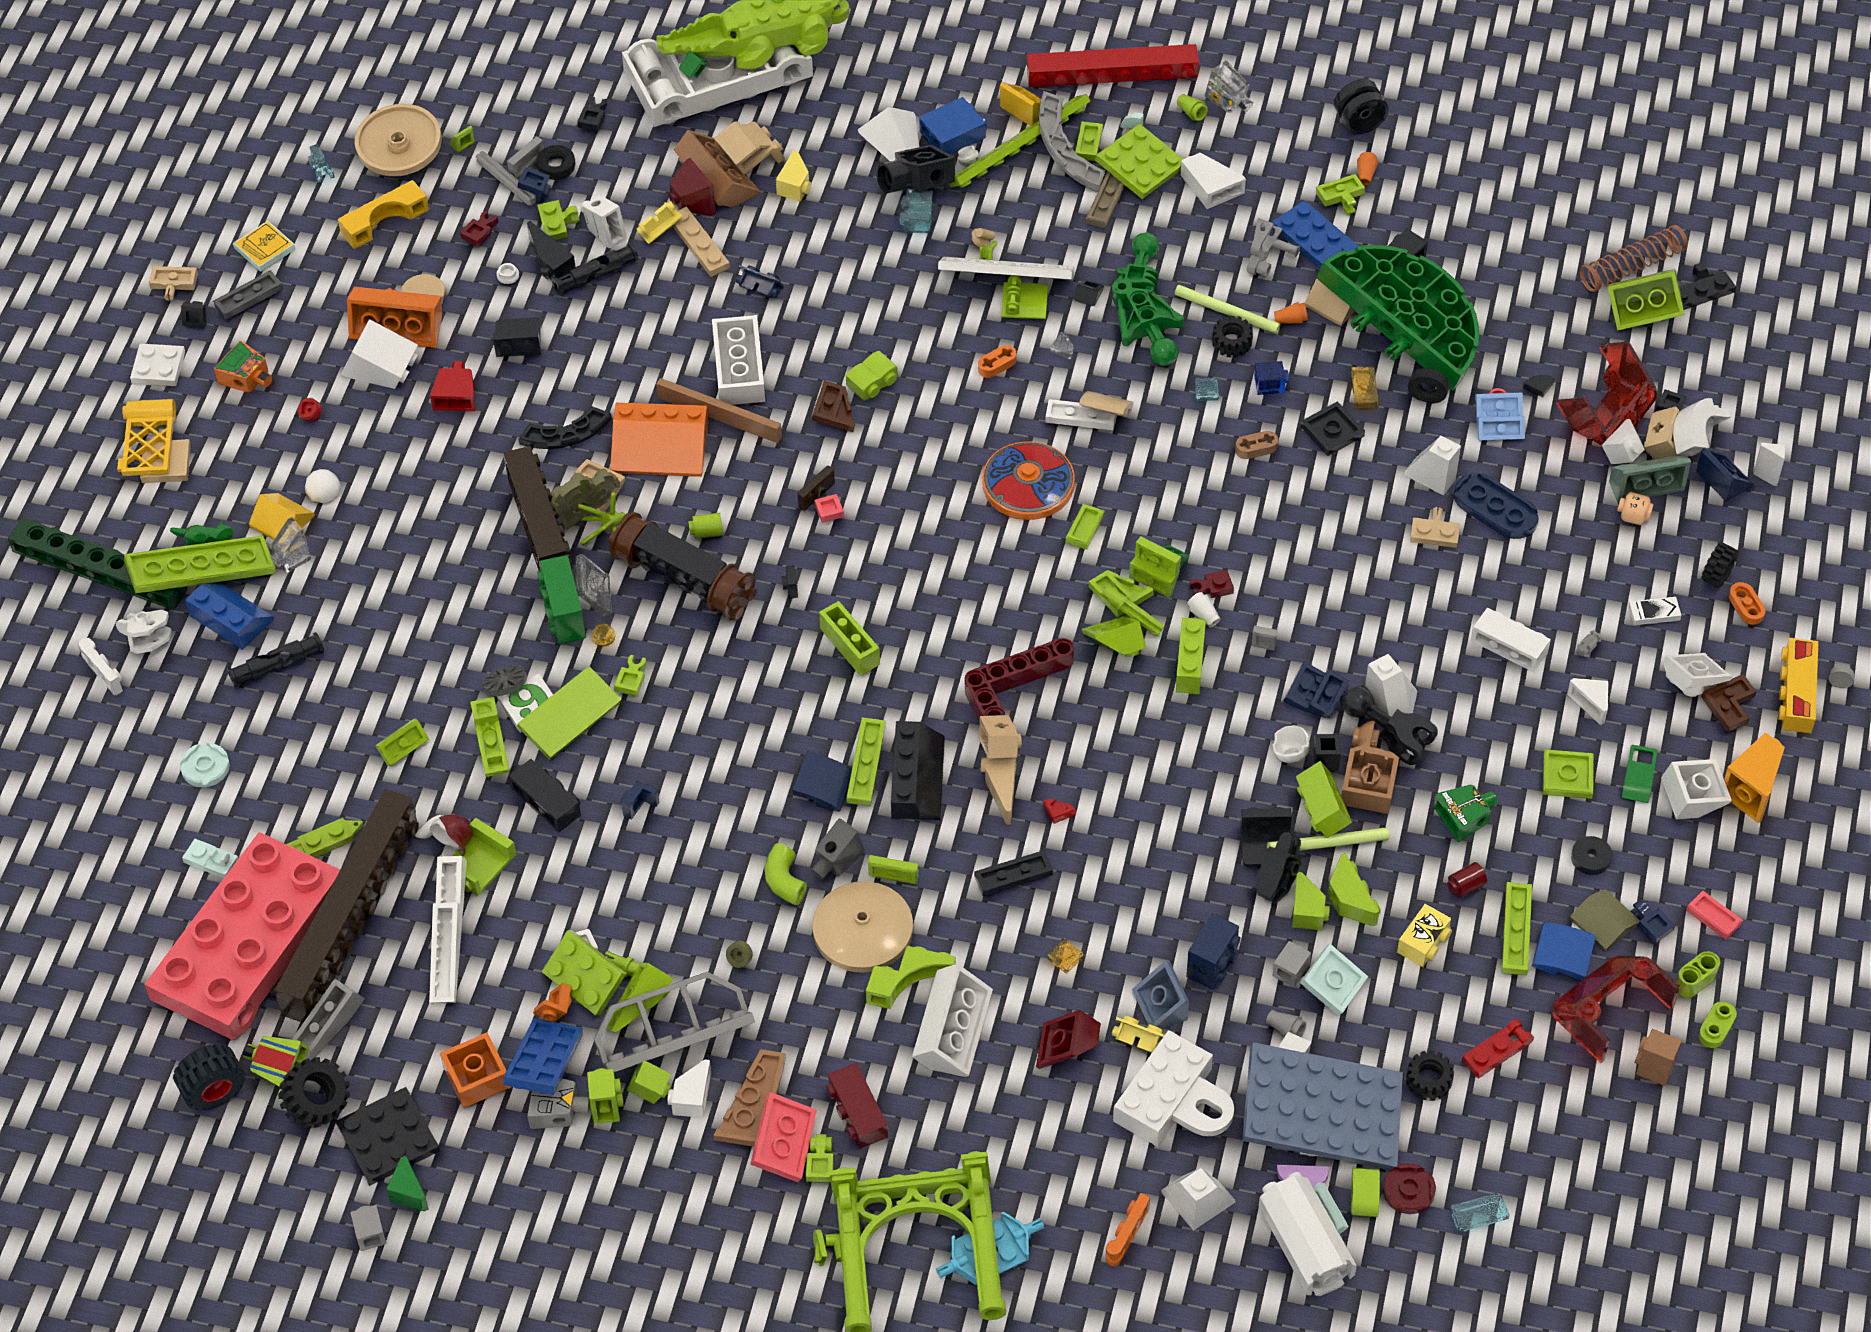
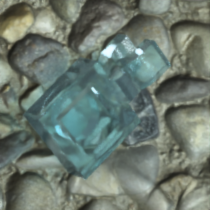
[308,144,335,183]

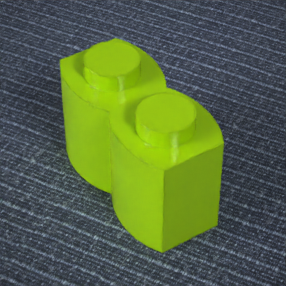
[845,351,898,401]

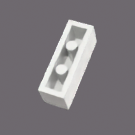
[1471,608,1551,673]

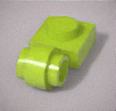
[806,1134,834,1182]

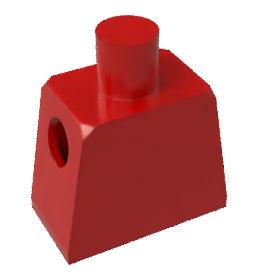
[430,361,476,411]

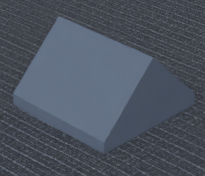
[1132,960,1189,1029]

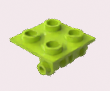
[1001,275,1048,319]

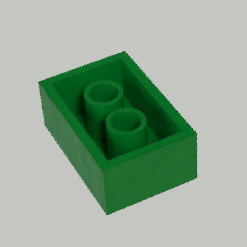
[537,555,586,644]

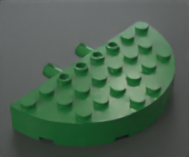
[1316,245,1479,391]

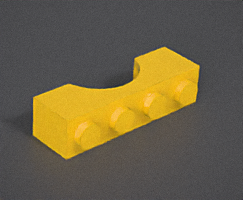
[338,180,429,249]

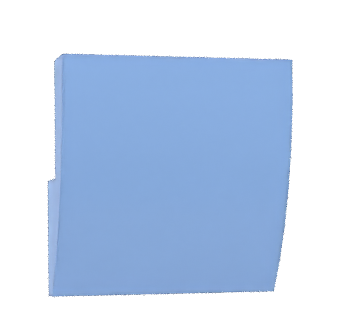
[1475,393,1525,440]

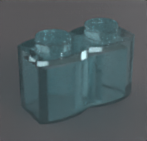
[899,190,933,233]

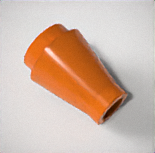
[1357,152,1378,186]
[1274,302,1308,324]

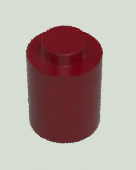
[1447,862,1487,898]

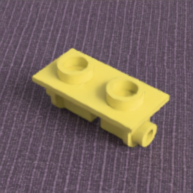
[637,201,683,244]
[1112,1016,1165,1053]

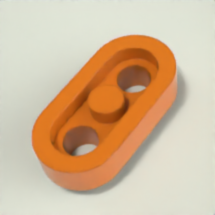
[1729,582,1766,625]

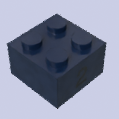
[1186,913,1241,990]

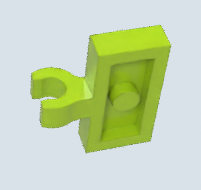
[1316,174,1365,215]
[538,200,580,240]

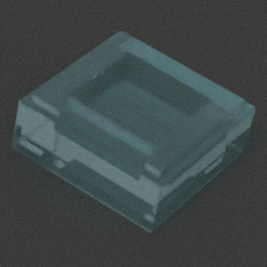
[1195,378,1219,401]

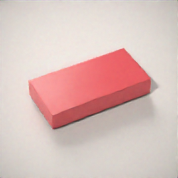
[1686,891,1743,940]

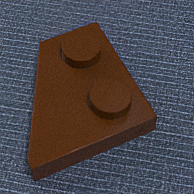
[811,380,855,432]

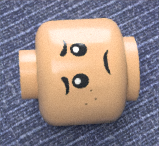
[1617,492,1654,525]

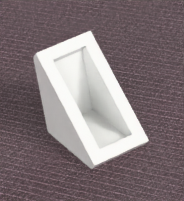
[1567,678,1608,725]

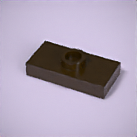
[797,465,835,511]

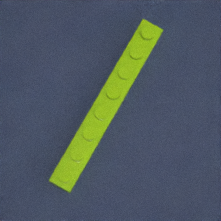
[949,94,1090,188]

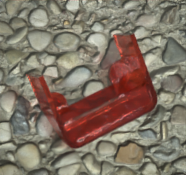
[1556,341,1657,445]
[1552,955,1680,1063]

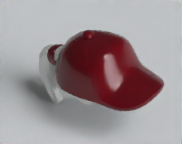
[415,814,473,856]

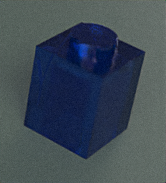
[1254,361,1289,395]

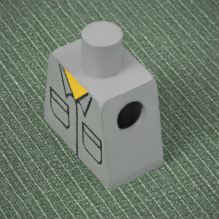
[527,1079,590,1129]

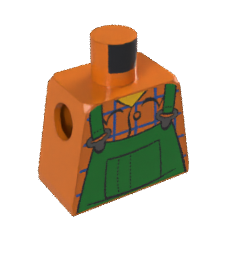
[214,340,272,393]

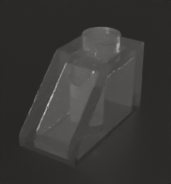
[271,517,311,573]

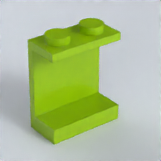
[439,818,516,896]

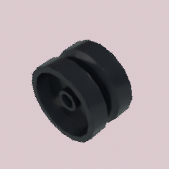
[1333,79,1389,134]

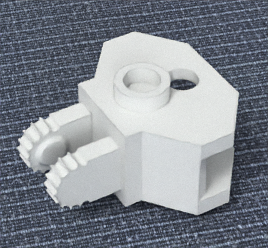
[116,610,172,654]

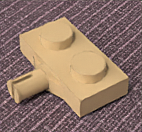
[149,266,198,301]
[1410,507,1460,548]

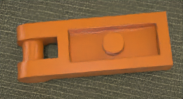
[1105,1193,1150,1266]

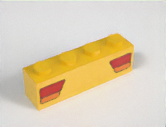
[1778,638,1818,733]

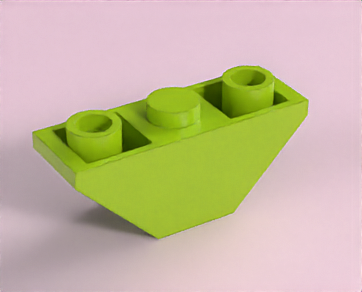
[1328,853,1381,926]

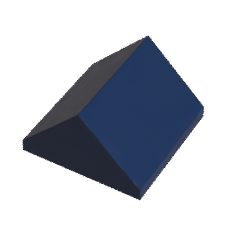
[1696,447,1754,501]

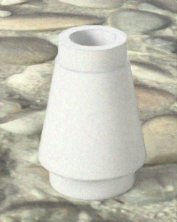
[1187,592,1221,628]

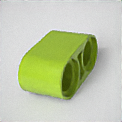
[1675,951,1720,998]
[1351,1168,1380,1217]

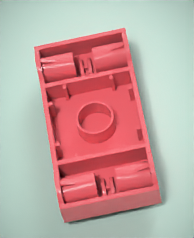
[144,832,340,1041]

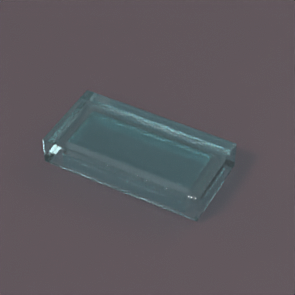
[1450,1192,1510,1233]

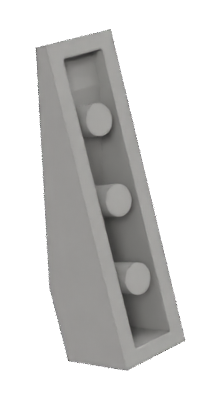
[292,979,365,1061]

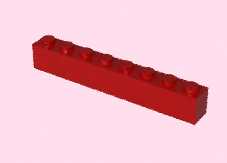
[1027,44,1199,87]

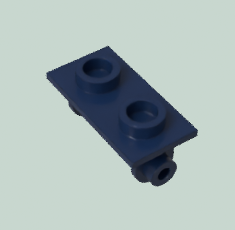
[736,265,784,298]

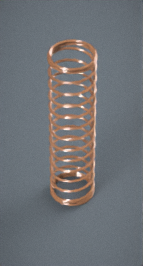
[1580,225,1688,292]

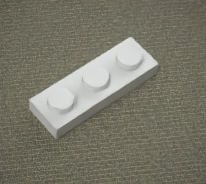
[1045,399,1116,430]

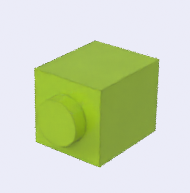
[627,1060,671,1104]

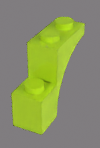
[866,946,956,1009]

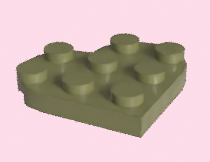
[550,468,620,529]

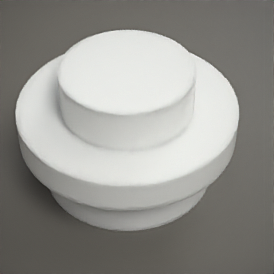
[957,146,979,164]
[497,263,519,284]

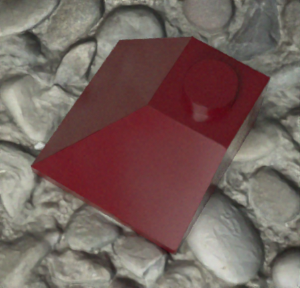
[669,158,716,216]
[1036,1010,1101,1069]

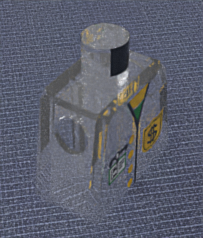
[1204,60,1253,113]

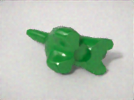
[170,521,233,546]

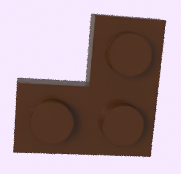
[1701,674,1757,733]

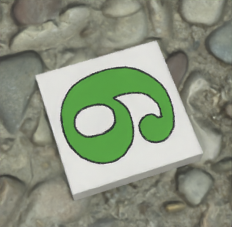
[497,674,553,733]

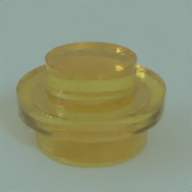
[592,624,616,646]

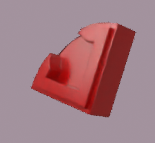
[1043,799,1076,824]

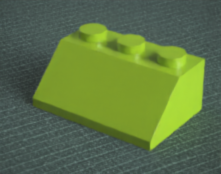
[1608,269,1685,331]

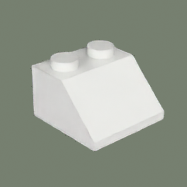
[1661,759,1732,819]

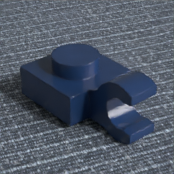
[1631,899,1675,943]

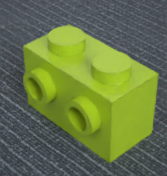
[587,1068,624,1124]

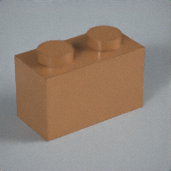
[1634,1028,1682,1086]

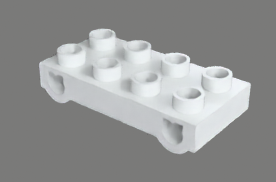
[622,30,813,127]

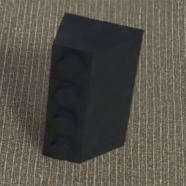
[891,721,945,820]

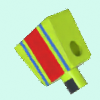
[243,1036,310,1086]

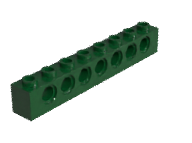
[8,517,188,611]

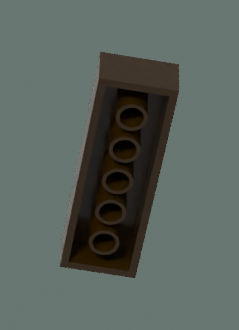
[503,446,573,571]

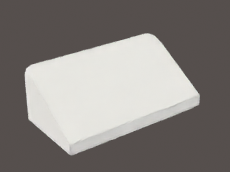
[1754,443,1785,486]

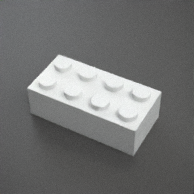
[712,315,765,405]

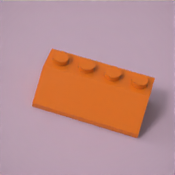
[347,287,442,348]

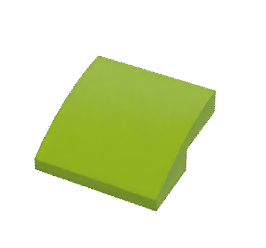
[1129,536,1181,598]

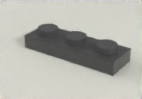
[213,270,283,320]

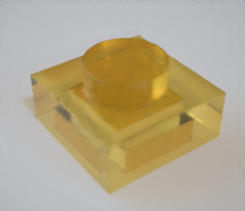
[1048,939,1084,974]

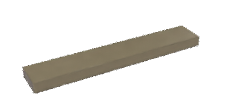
[1086,128,1131,229]

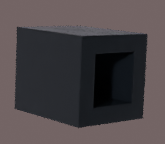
[1313,734,1341,771]

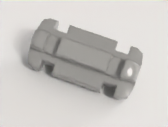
[1576,630,1602,657]

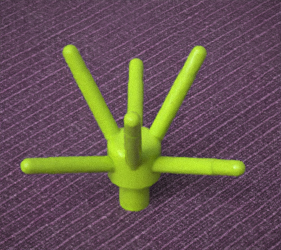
[578,492,625,545]

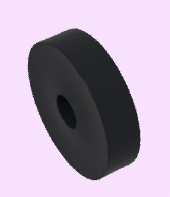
[1571,836,1612,875]

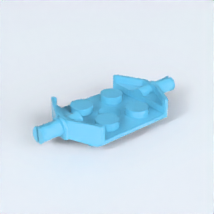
[936,1212,1044,1285]

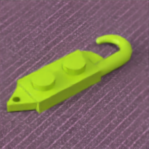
[286,818,363,858]

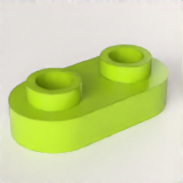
[1699,1001,1737,1048]

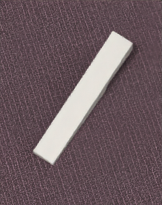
[429,856,467,1004]

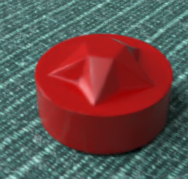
[298,398,322,422]

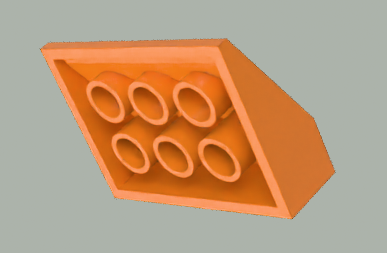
[610,402,709,477]

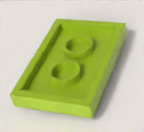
[542,930,627,1015]

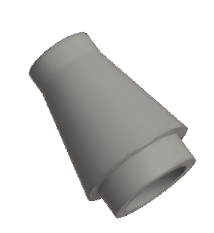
[1266,1010,1306,1037]

